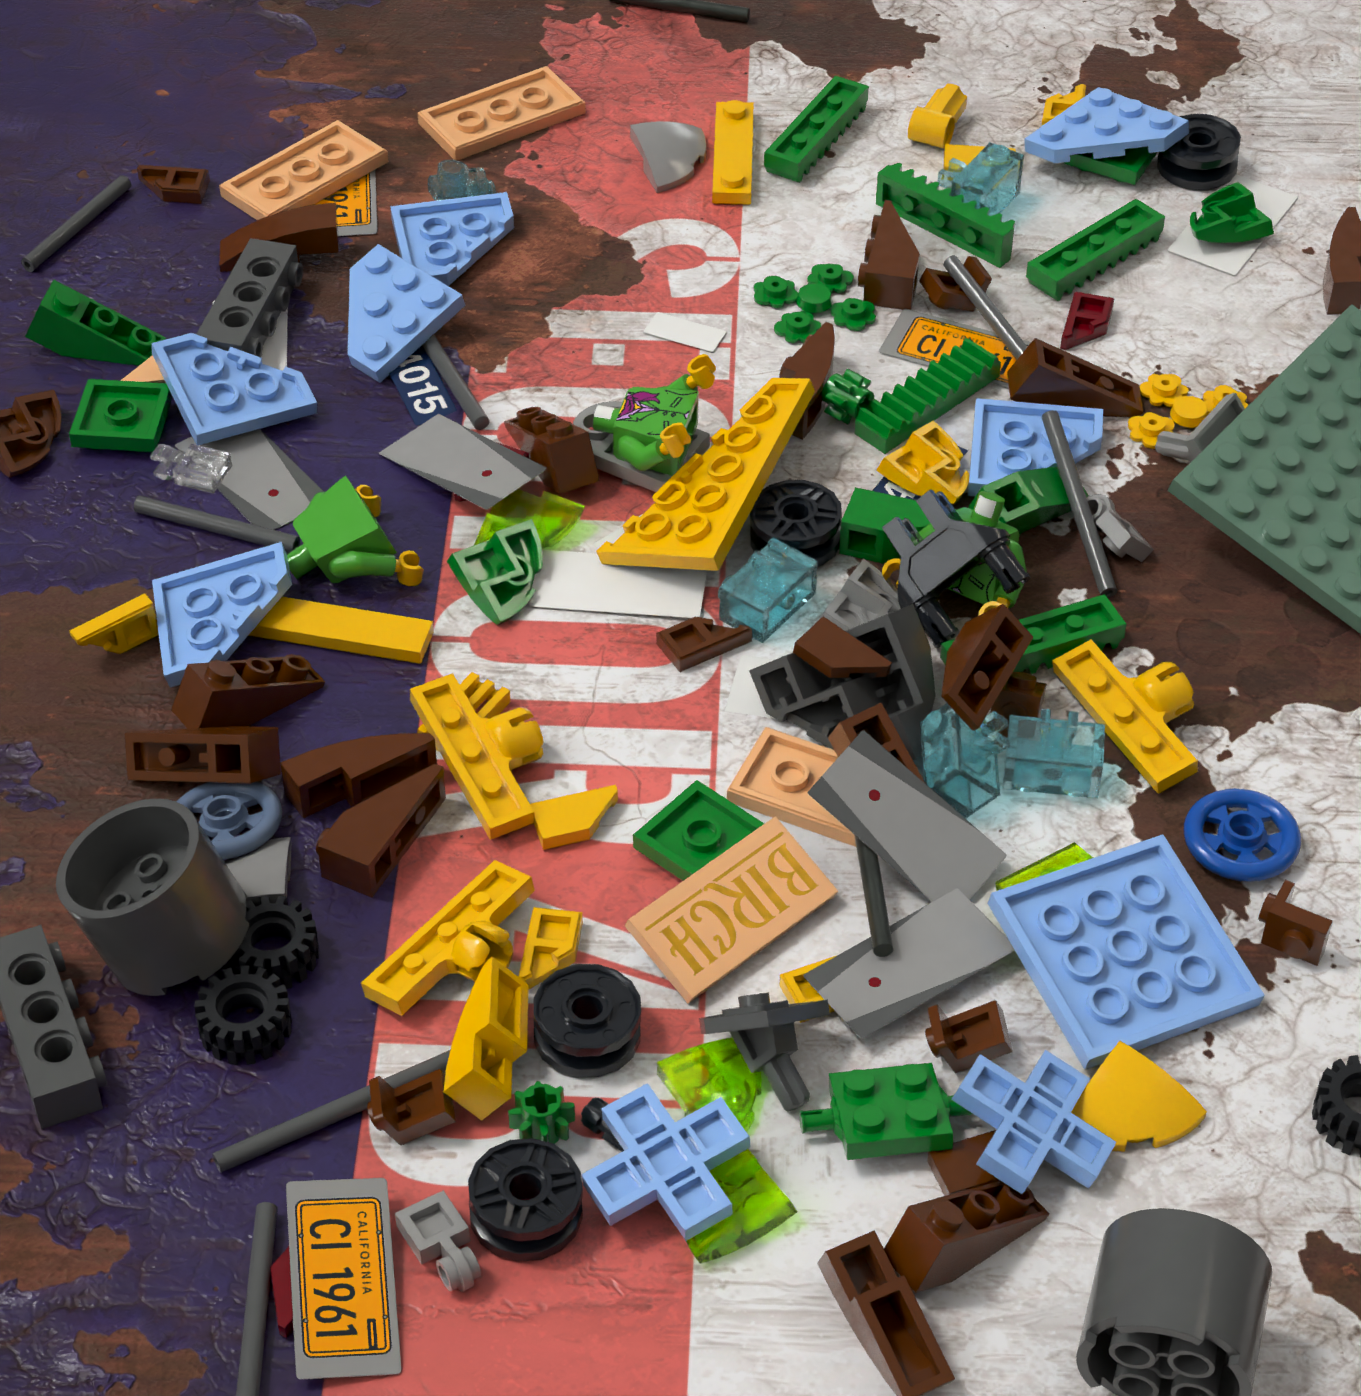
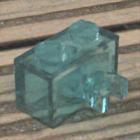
[937,142,1024,216]
[718,538,818,643]
[920,703,1010,818]
[1002,708,1105,799]

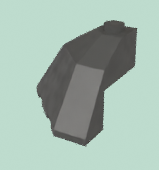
[749,604,936,760]

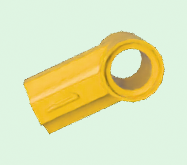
[908,83,967,149]

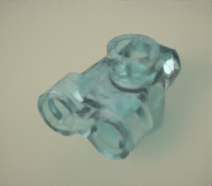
[428,160,496,201]

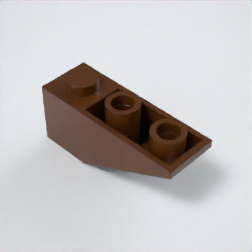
[858,200,920,310]
[504,407,599,493]
[171,654,325,729]
[884,1180,1050,1293]

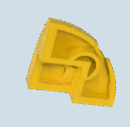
[876,421,969,504]
[1071,1041,1207,1152]

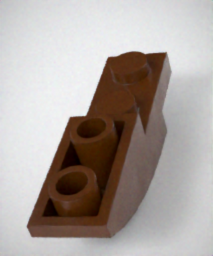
[779,322,835,440]

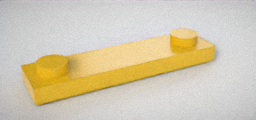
[712,100,754,205]

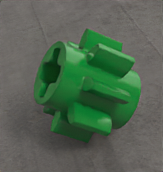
[822,369,874,425]
[508,1081,575,1144]

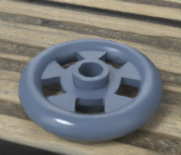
[176,782,282,860]

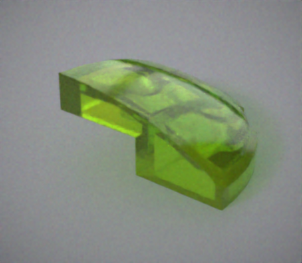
[474,489,585,549]
[657,1038,762,1132]
[686,1149,798,1264]

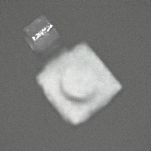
[150,444,232,494]

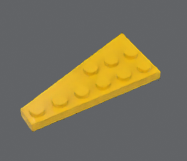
[596,378,815,571]

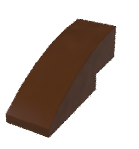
[219,202,339,272]
[1323,207,1361,315]
[280,733,437,819]
[817,1230,955,1396]

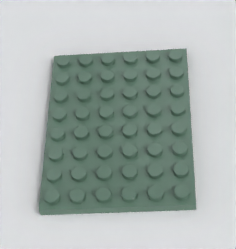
[1167,304,1361,634]

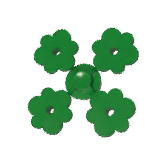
[753,264,876,343]

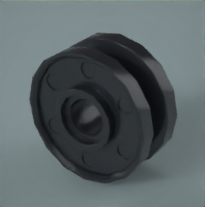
[1157,114,1241,190]
[750,480,842,570]
[533,964,641,1078]
[468,1138,583,1262]

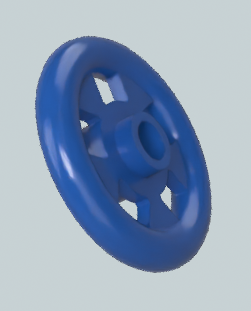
[1183,788,1301,882]

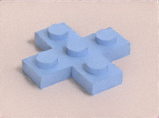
[951,1050,1116,1194]
[581,1083,750,1241]

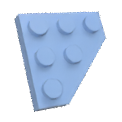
[1024,87,1189,163]
[390,192,514,286]
[348,244,466,383]
[152,333,317,446]
[968,398,1103,496]
[152,542,292,688]

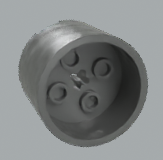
[56,799,249,996]
[1076,1208,1272,1396]

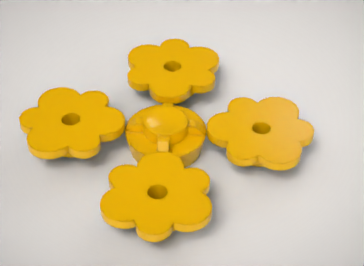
[1128,374,1248,449]

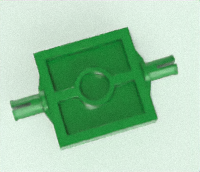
[799,1063,974,1160]

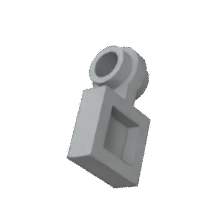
[1087,494,1154,562]
[395,1190,481,1292]

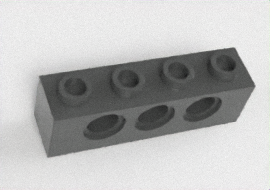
[197,238,303,357]
[0,925,108,1129]

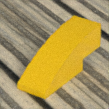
[443,957,529,1121]

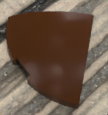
[0,390,61,478]

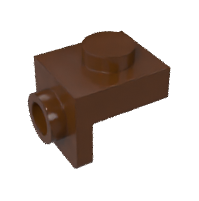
[919,256,992,312]
[987,672,1047,741]
[1258,879,1333,966]
[925,1000,1013,1074]
[367,1069,456,1146]

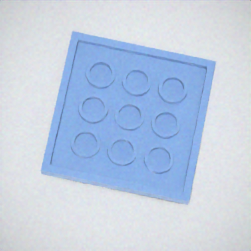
[987,834,1265,1070]

